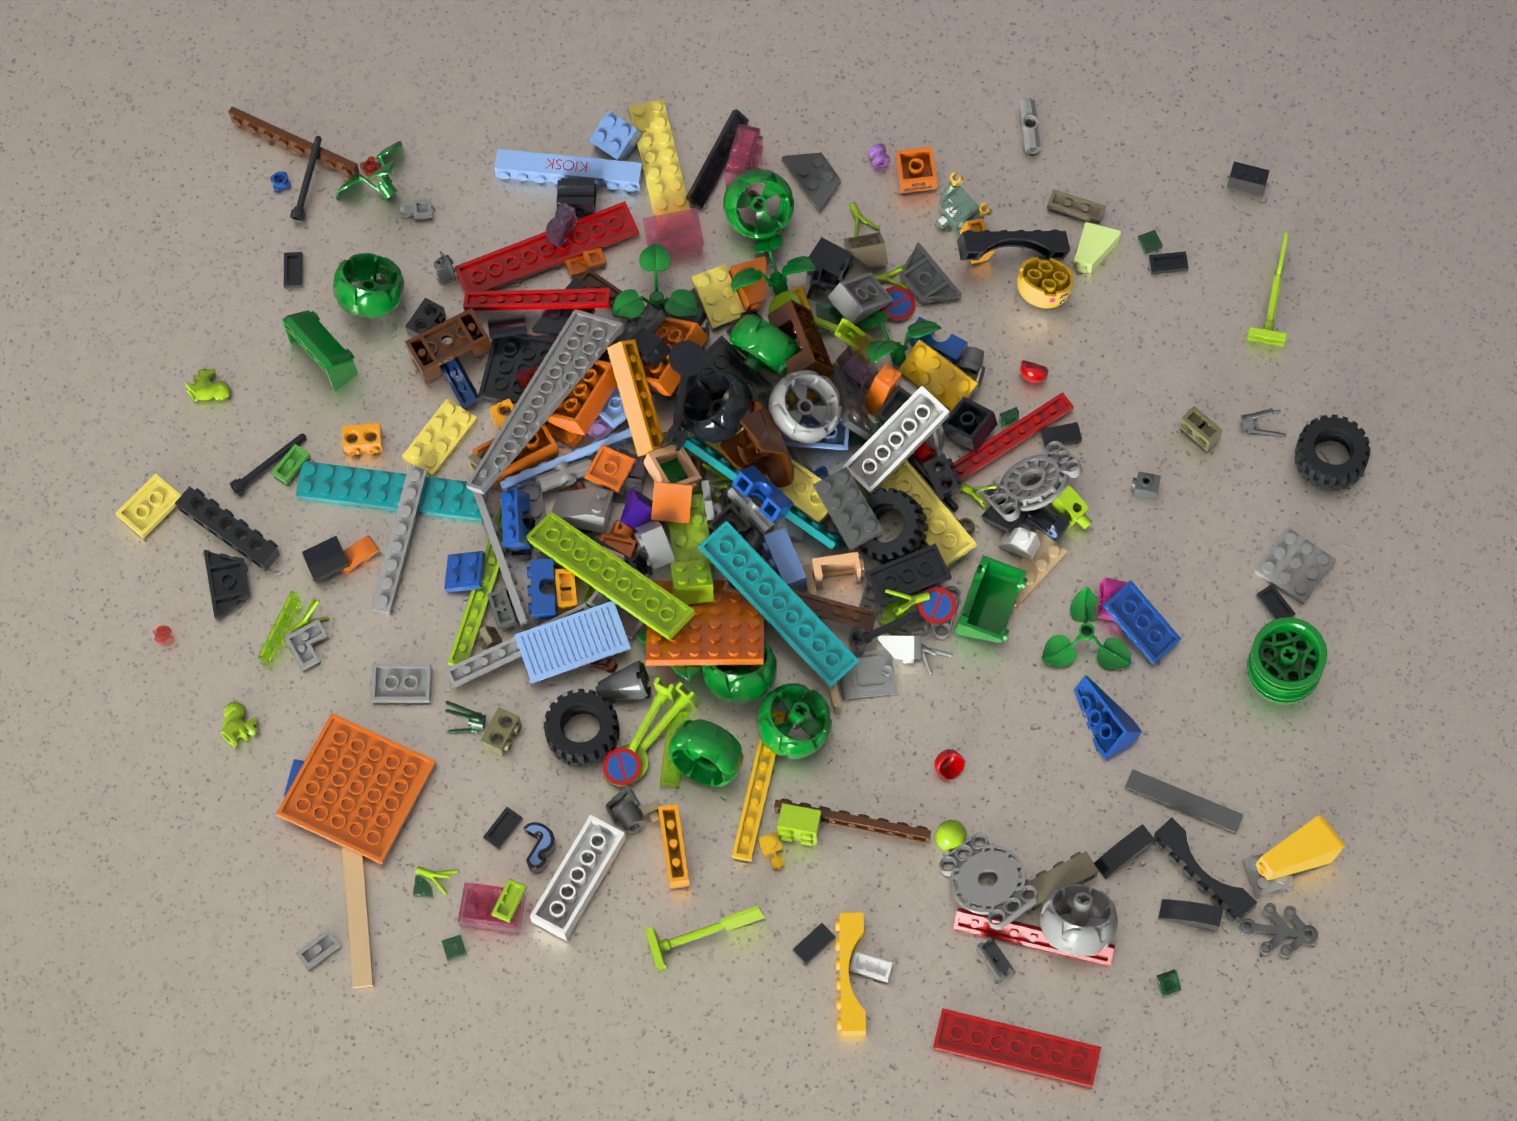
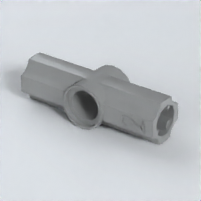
[1019,98,1041,154]
[535,457,592,493]
[727,486,777,535]

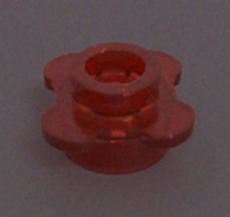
[359,156,381,176]
[152,626,173,643]

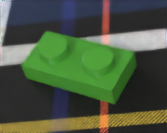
[272,444,311,484]

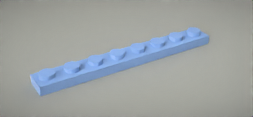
[500,427,634,492]

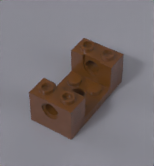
[767,300,835,377]
[405,308,491,383]

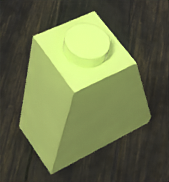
[1073,222,1121,273]

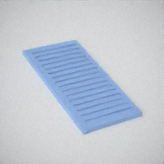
[515,601,631,683]

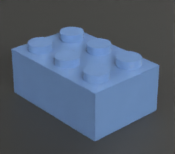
[762,527,807,592]

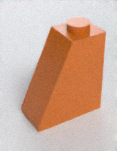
[729,256,766,312]
[865,363,902,417]

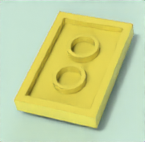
[690,264,745,329]
[116,473,181,539]

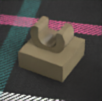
[468,451,484,471]
[477,626,503,649]
[639,800,661,822]

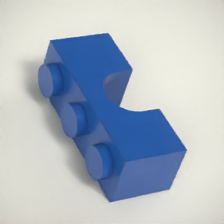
[908,316,968,365]
[732,465,794,523]
[501,488,532,552]
[527,559,557,621]

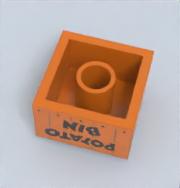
[895,147,937,193]

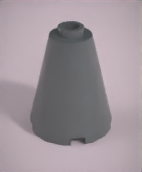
[595,661,652,700]

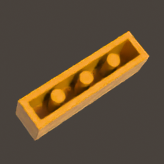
[658,804,690,889]

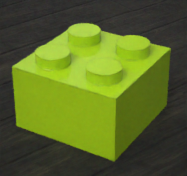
[670,559,714,604]
[777,803,822,846]

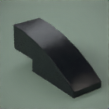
[1094,824,1155,880]
[1158,899,1223,931]

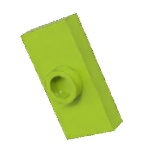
[491,878,527,923]

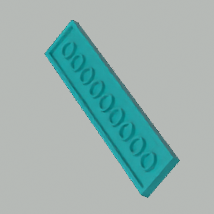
[683,436,846,550]
[295,461,488,522]
[698,521,859,688]

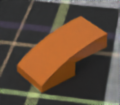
[564,248,607,278]
[343,535,380,573]

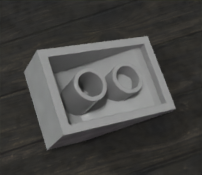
[828,272,893,324]
[552,487,614,533]

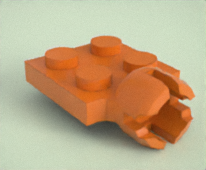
[599,520,638,558]

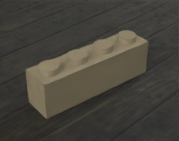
[1023,851,1099,913]

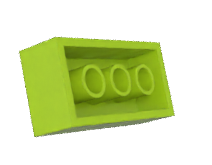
[668,494,715,573]

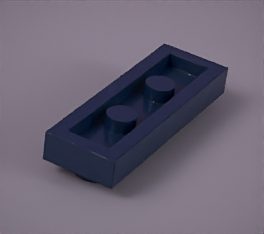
[440,357,480,409]

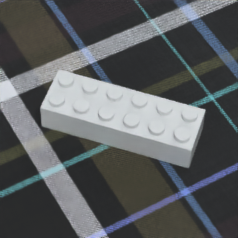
[842,386,950,496]
[530,815,626,941]

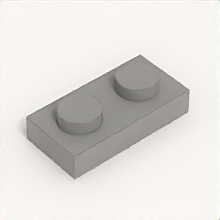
[296,929,341,970]

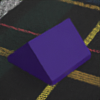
[620,488,665,532]

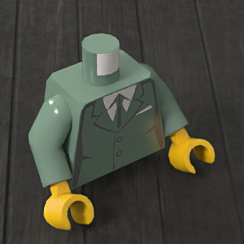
[936,172,993,231]

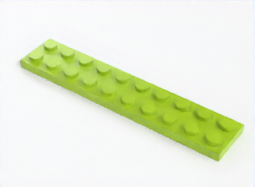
[525,511,695,641]

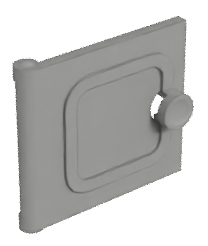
[840,649,896,701]

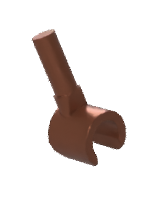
[559,481,586,492]
[589,659,618,673]

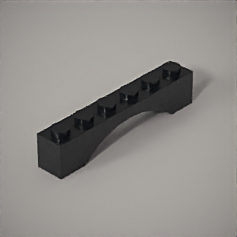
[957,229,1070,260]
[1153,817,1257,923]

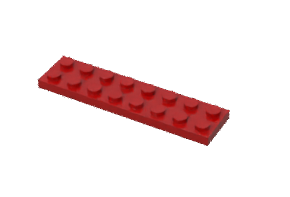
[933,1008,1101,1088]

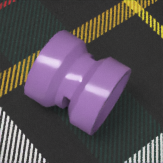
[868,143,891,169]

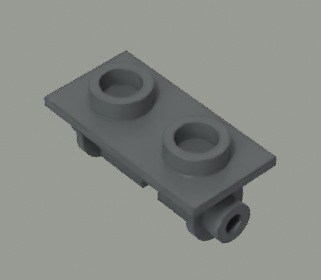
[434,251,456,282]

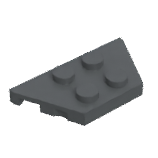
[782,152,841,213]
[899,242,962,304]

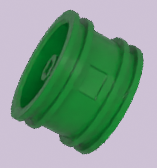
[1247,617,1328,704]

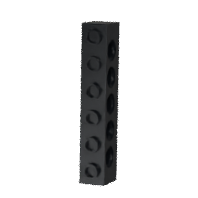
[175,486,280,572]

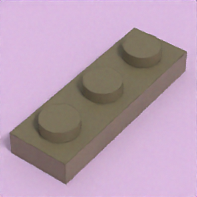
[1047,189,1106,225]

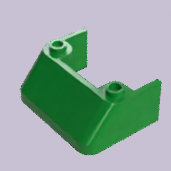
[281,310,358,392]

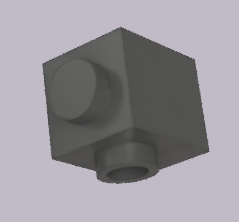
[1131,471,1161,500]

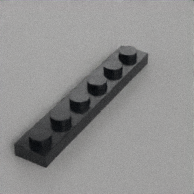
[686,109,749,209]

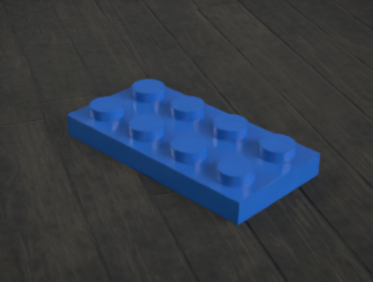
[1102,580,1181,665]

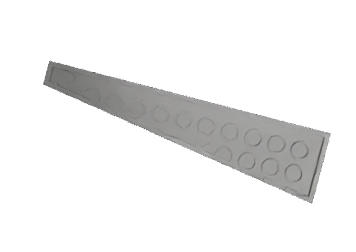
[466,309,624,494]

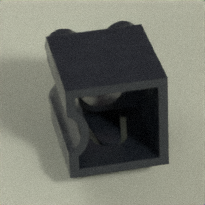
[556,178,596,218]
[807,237,854,285]
[708,503,752,536]

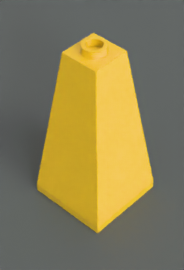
[1255,814,1346,880]

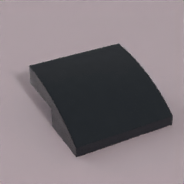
[488,314,527,339]
[302,536,350,583]

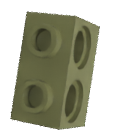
[1179,406,1222,452]
[480,707,522,756]

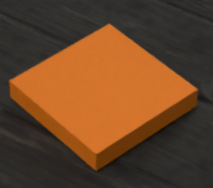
[585,445,636,493]
[651,481,693,523]

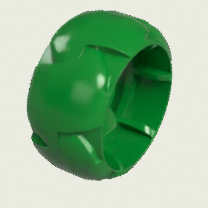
[723,168,794,240]
[333,253,405,319]
[730,314,801,376]
[702,641,777,703]
[756,683,832,759]
[668,719,744,787]

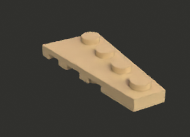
[1014,529,1067,608]

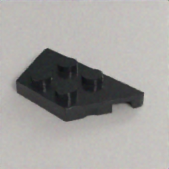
[532,276,595,336]
[203,550,251,620]

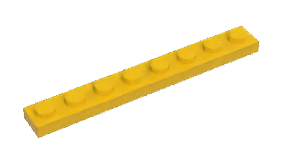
[732,710,786,862]

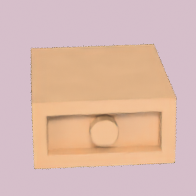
[812,552,864,590]

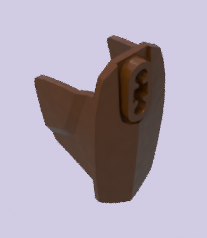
[718,400,794,488]

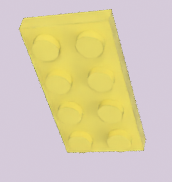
[402,399,478,477]

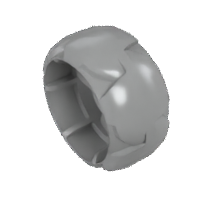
[768,370,842,444]
[1040,884,1118,956]

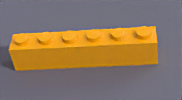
[607,339,666,457]

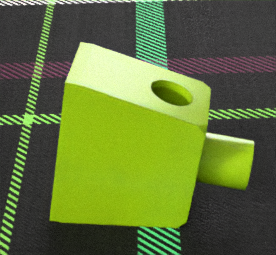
[1050,485,1093,529]

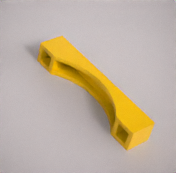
[835,912,866,1036]

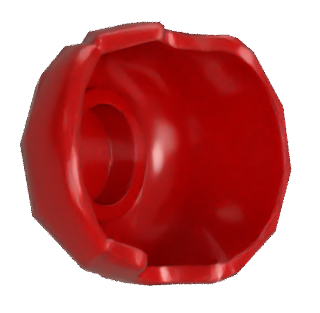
[1020,360,1049,383]
[934,749,965,780]

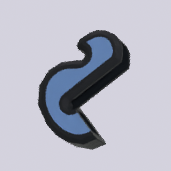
[1024,507,1070,540]
[523,822,556,873]

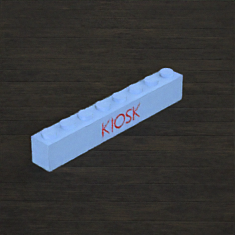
[494,149,643,192]

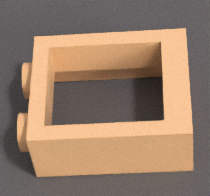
[643,444,702,492]

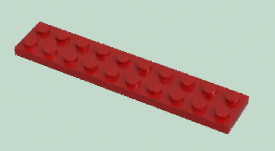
[454,201,639,292]

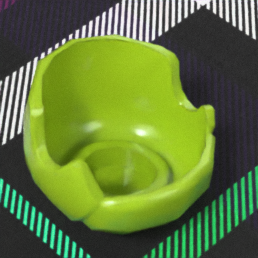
[935,819,967,851]

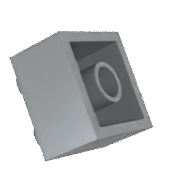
[634,520,676,569]

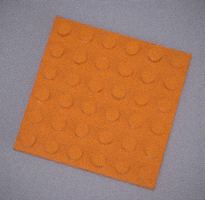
[645,580,764,666]
[276,713,436,864]

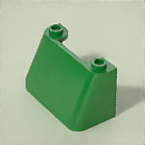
[954,555,1028,643]

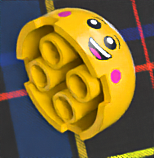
[1017,257,1075,308]

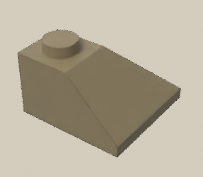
[844,232,888,268]

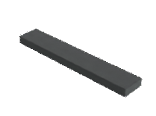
[1125,769,1243,834]

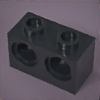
[405,297,446,337]
[924,454,963,501]

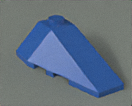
[1074,676,1142,759]

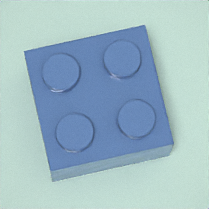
[588,110,643,161]

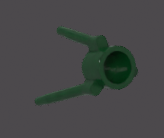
[445,701,486,734]

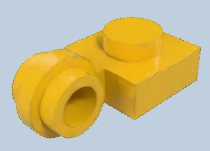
[758,831,785,870]

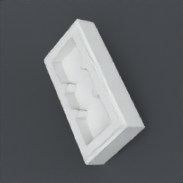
[849,951,894,983]

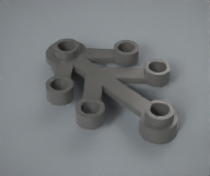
[1239,903,1318,958]

